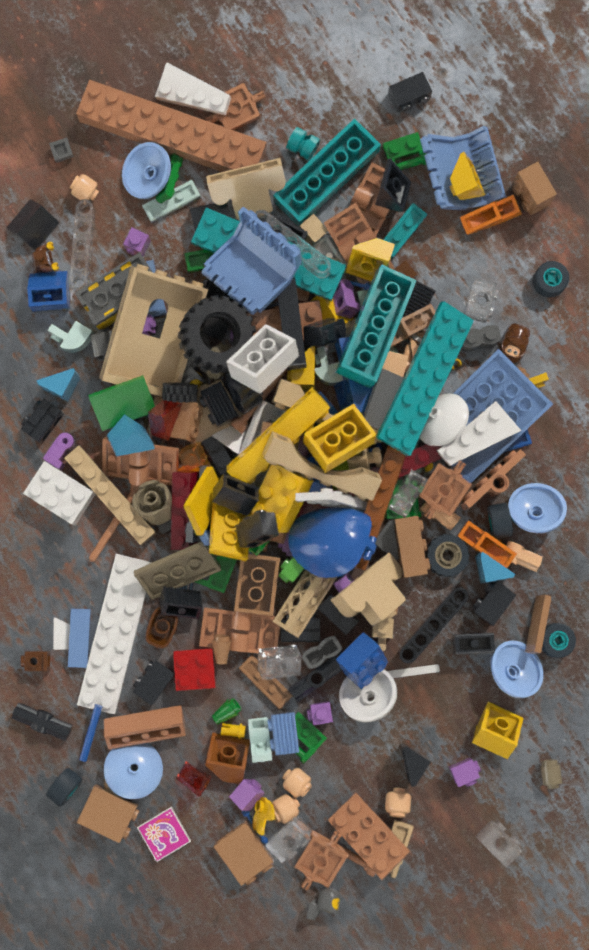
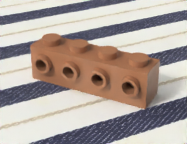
[104,705,186,750]

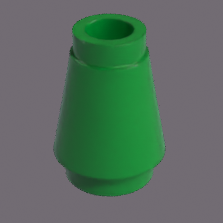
[212,698,242,725]

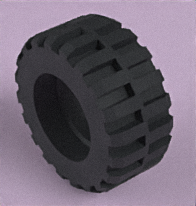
[178,296,256,374]

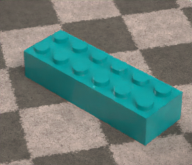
[273,118,381,227]
[335,264,417,388]

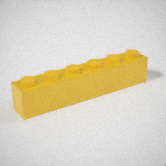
[226,387,330,484]

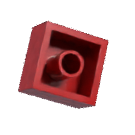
[173,648,216,691]

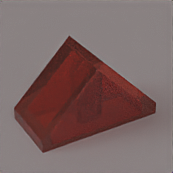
[148,400,182,441]
[176,761,212,797]

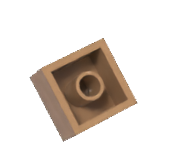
[512,162,557,216]

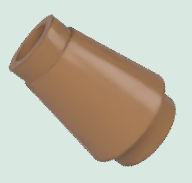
[212,634,231,664]

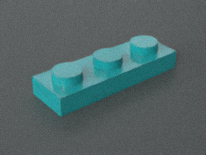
[383,203,428,259]

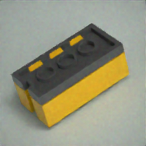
[75,252,152,330]

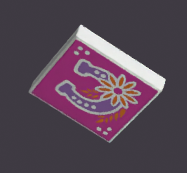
[137,806,191,862]

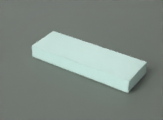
[142,180,201,223]

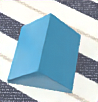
[36,368,80,402]
[107,414,155,457]
[475,552,515,583]

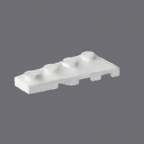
[155,62,231,116]
[437,401,521,466]
[295,488,368,510]

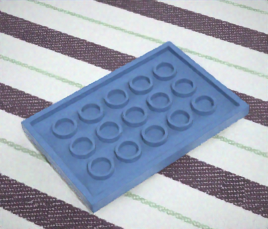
[452,349,553,483]

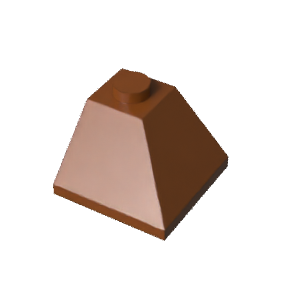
[206,733,250,784]

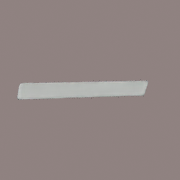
[387,664,440,678]

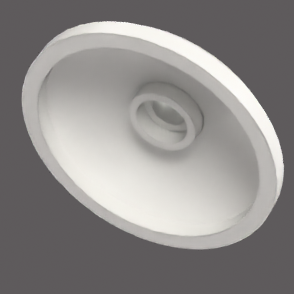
[419,393,469,446]
[339,670,397,722]

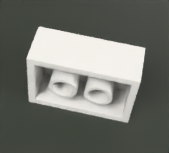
[227,324,299,394]
[23,461,96,526]

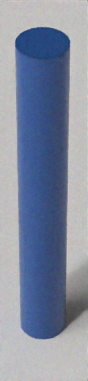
[79,704,102,762]

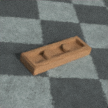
[525,595,551,654]
[239,654,293,710]

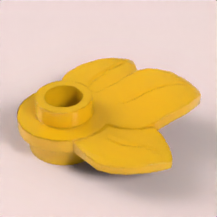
[252,797,275,836]

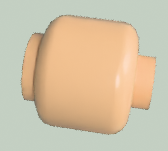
[70,174,99,203]
[282,768,312,798]
[385,788,411,818]
[272,794,300,824]

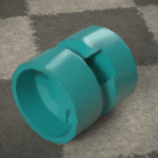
[286,127,321,161]

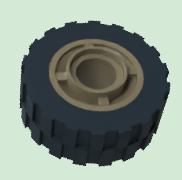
[425,534,469,577]

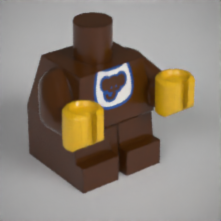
[31,242,59,273]

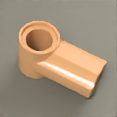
[420,502,461,531]
[506,541,543,572]

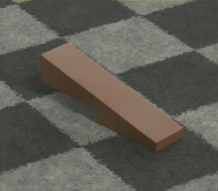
[390,304,436,348]

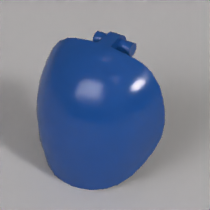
[288,507,377,578]

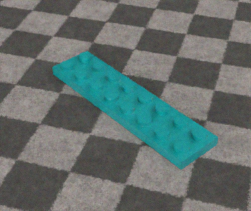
[191,208,347,301]
[376,301,474,456]

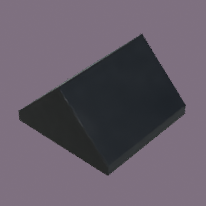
[375,158,411,212]
[6,199,60,250]
[400,743,431,787]

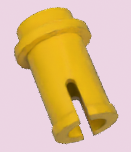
[221,723,246,739]

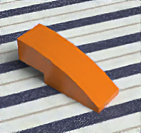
[460,195,522,235]
[457,520,517,568]

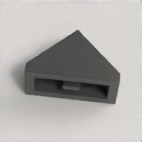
[375,520,399,560]

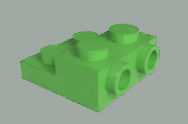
[278,557,305,583]

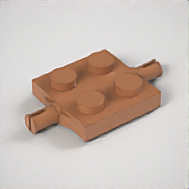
[205,83,266,130]
[418,460,472,519]
[295,831,349,890]

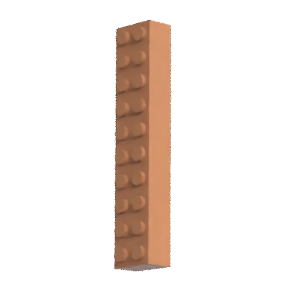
[76,80,267,172]

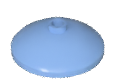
[122,142,171,199]
[508,483,567,533]
[490,641,543,698]
[104,743,163,799]

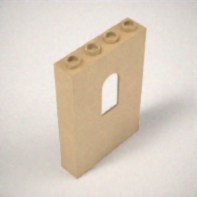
[99,264,208,397]

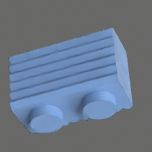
[268,712,299,755]

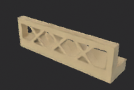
[273,570,337,638]

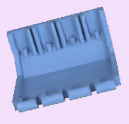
[420,126,506,211]
[201,207,302,315]

